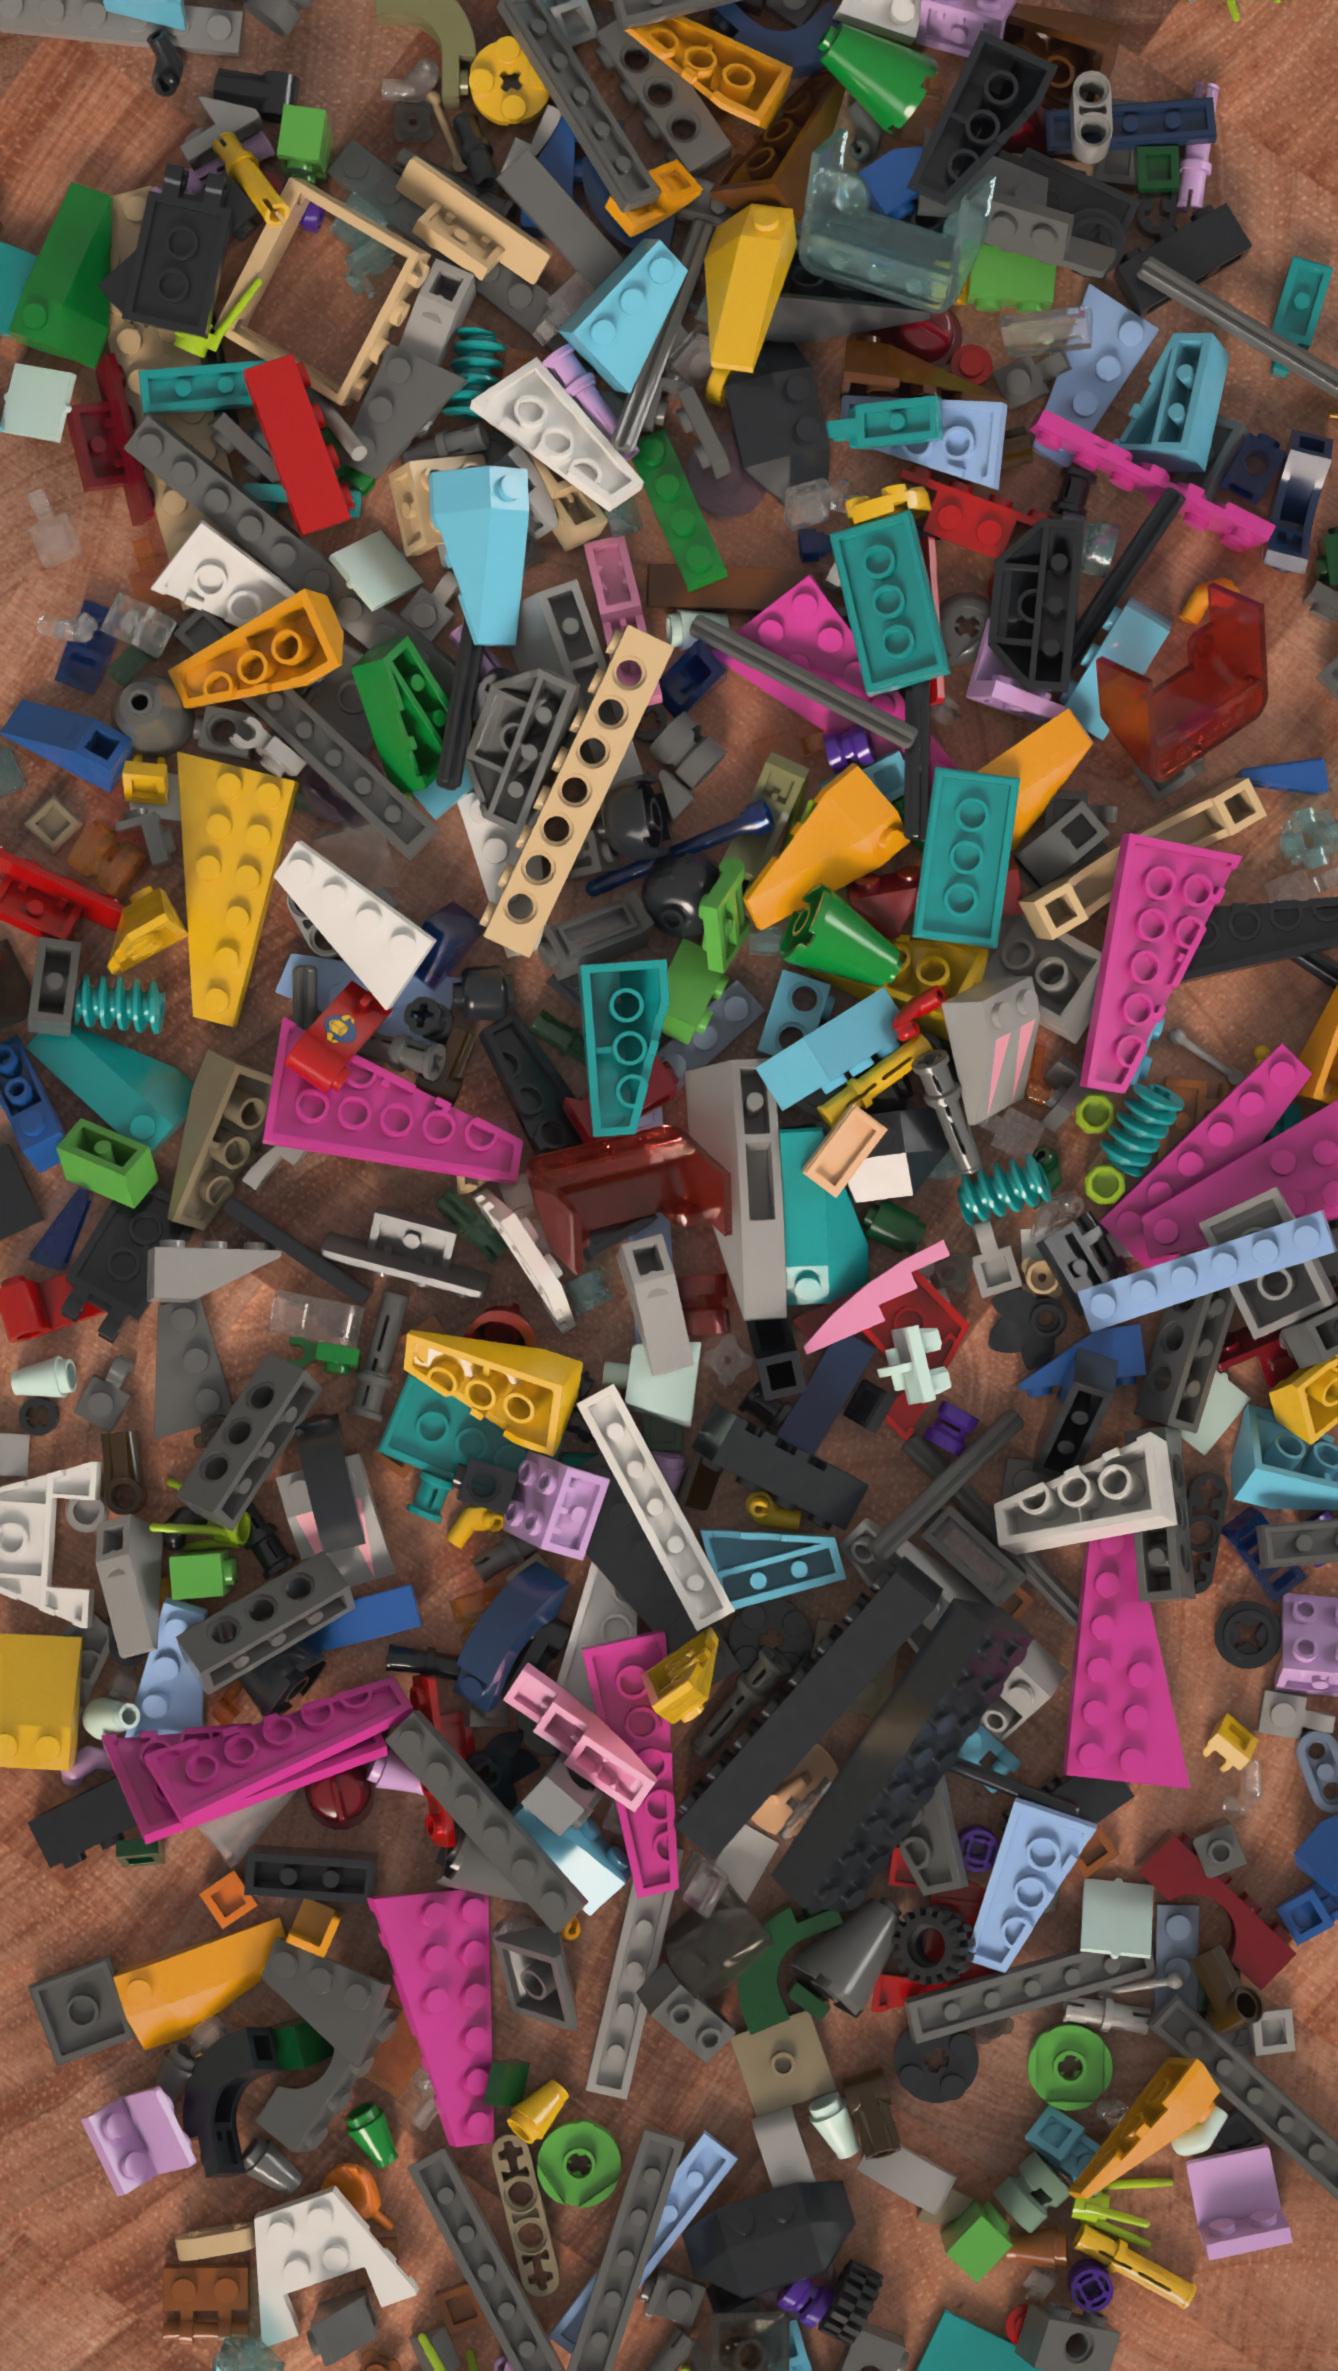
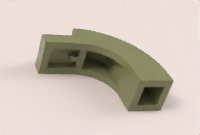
[375,0,477,109]
[718,752,810,907]

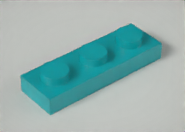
[138,360,266,417]

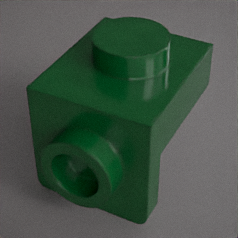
[1313,526,1338,591]

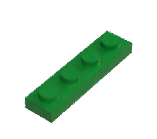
[631,429,728,593]

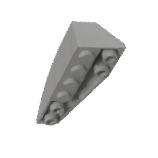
[510,579,643,810]
[684,1058,787,1321]
[839,1518,1069,1743]

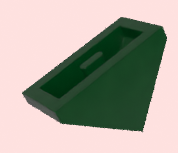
[268,2017,334,2071]

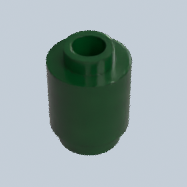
[861,1199,927,1255]

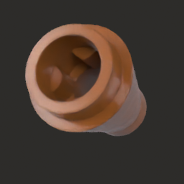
[1007,2227,1068,2271]

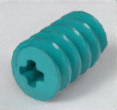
[442,327,507,421]
[75,973,166,1034]
[1099,1083,1185,1177]
[957,1153,1052,1226]

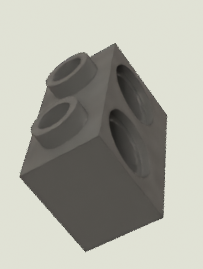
[636,1962,736,2064]

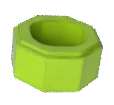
[1074,1094,1115,1134]
[1083,1164,1125,1204]

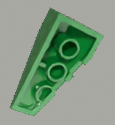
[8,182,112,370]

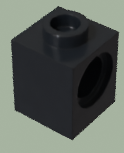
[451,1455,519,1514]

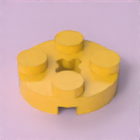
[469,36,551,126]
[845,484,932,528]

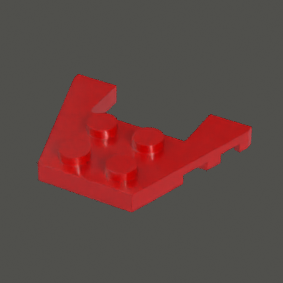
[792,1270,970,1442]
[871,1845,997,2013]

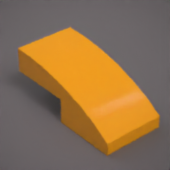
[605,159,703,238]

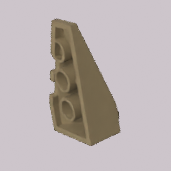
[167,1049,273,1231]

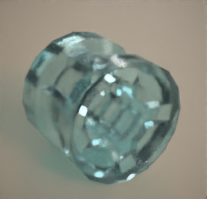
[562,1268,614,1316]

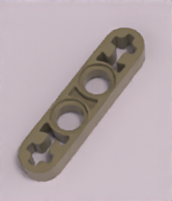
[492,2130,560,2297]

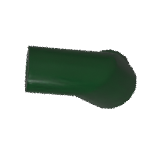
[1032,1145,1062,1210]

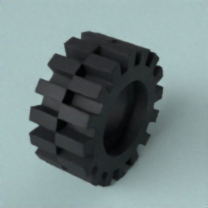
[892,1905,976,1985]
[818,2259,883,2346]

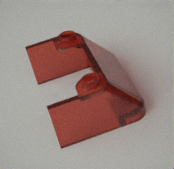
[1096,582,1268,782]
[526,1125,732,1275]

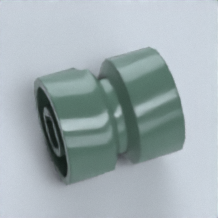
[993,2150,1071,2233]

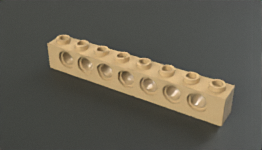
[479,625,674,958]

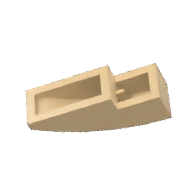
[512,440,608,552]

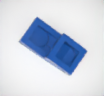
[1276,1881,1338,1946]

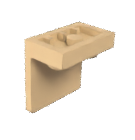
[388,454,486,557]

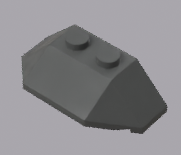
[465,666,580,835]

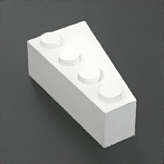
[994,1432,1177,1555]

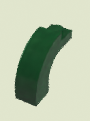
[737,1901,843,2035]

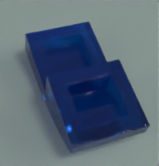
[54,599,128,695]

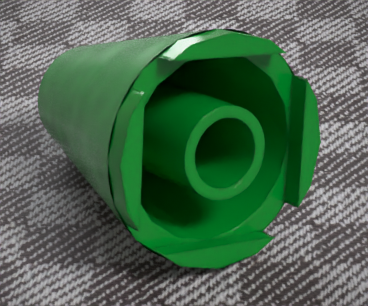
[816,23,938,134]
[779,883,902,987]

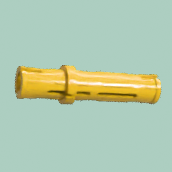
[212,132,290,227]
[817,1032,933,1129]
[1072,2223,1196,2310]

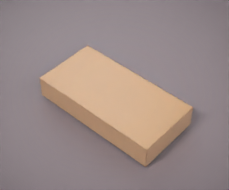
[800,1103,888,1198]

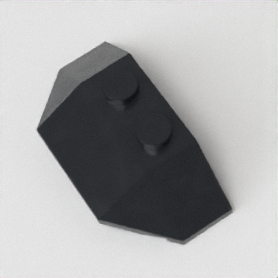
[723,341,830,509]
[988,518,1085,693]
[779,1107,950,1204]
[682,2181,856,2299]

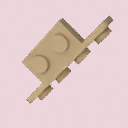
[396,156,553,284]

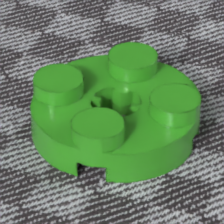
[1026,2022,1113,2111]
[537,2118,621,2208]

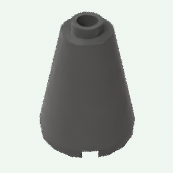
[111,674,196,759]
[433,1821,528,1904]
[792,1897,902,2019]

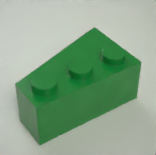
[351,635,472,794]

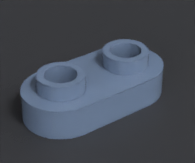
[1294,1729,1338,1813]

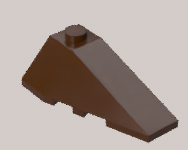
[1003,3,1122,110]
[709,71,846,223]
[839,335,1010,416]

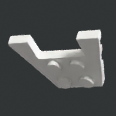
[472,1188,576,1334]
[0,1461,102,1628]
[254,2186,419,2348]

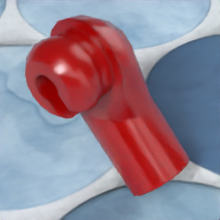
[891,985,947,1041]

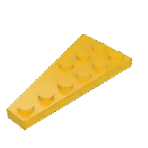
[177,751,299,1028]

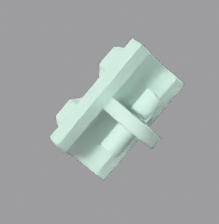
[877,1325,952,1405]

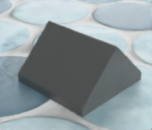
[494,1925,579,2031]

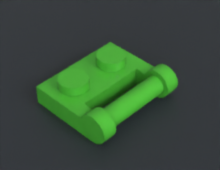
[699,858,751,973]

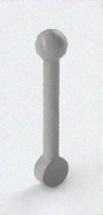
[1169,1028,1245,1085]
[1098,1972,1184,1999]

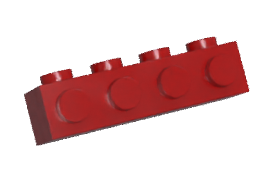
[242,353,355,538]

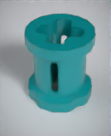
[406,1470,454,1523]

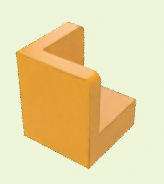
[285,1899,345,1958]

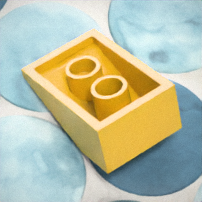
[0,1633,83,1770]

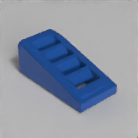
[1235,758,1329,796]

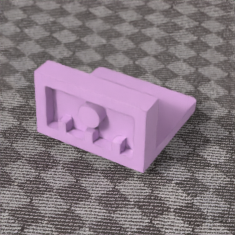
[916,0,1018,58]
[966,617,1066,723]
[503,1450,610,1561]
[1274,1593,1338,1697]
[80,2086,196,2197]
[1185,2144,1293,2261]

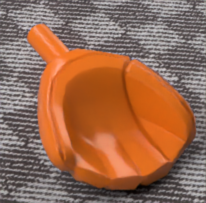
[319,2163,394,2232]

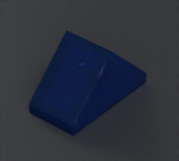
[659,639,728,718]
[413,901,486,991]

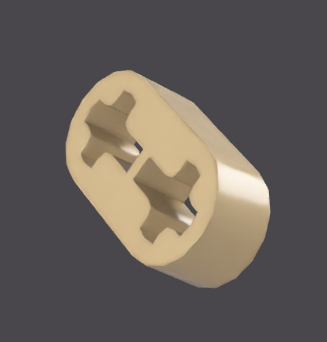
[175,2222,256,2261]

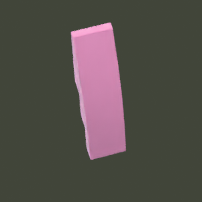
[583,534,663,708]
[802,1240,950,1355]
[503,1663,658,1812]

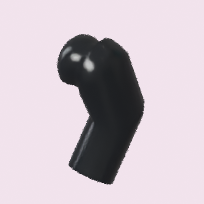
[147,29,184,97]
[162,1506,208,1551]

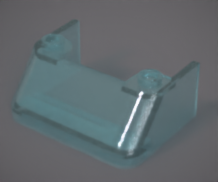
[799,128,996,313]

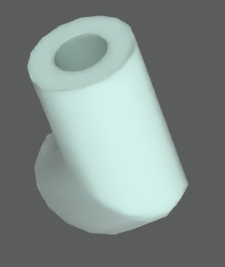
[1171,2106,1228,2156]

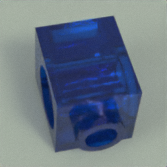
[1220,433,1286,505]

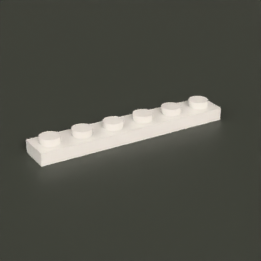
[577,1384,735,1632]

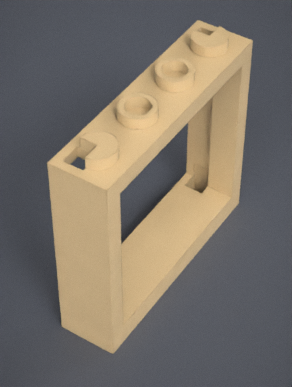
[213,177,431,406]

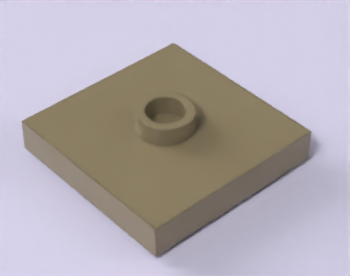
[730,2009,837,2117]

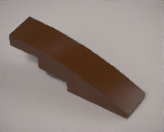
[646,564,823,614]

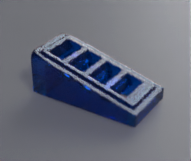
[28,1188,95,1271]
[1221,1506,1307,1603]

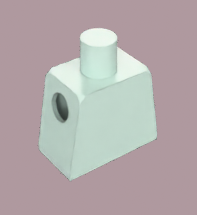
[602,1342,701,1428]

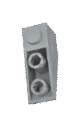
[398,258,476,367]
[616,1234,694,1376]
[147,1240,281,1303]
[95,1514,163,1658]

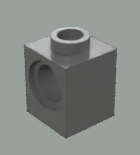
[193,705,260,762]

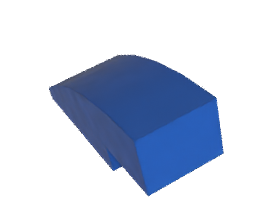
[301,1582,424,1652]

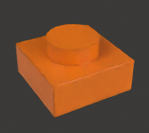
[199,1868,259,1929]

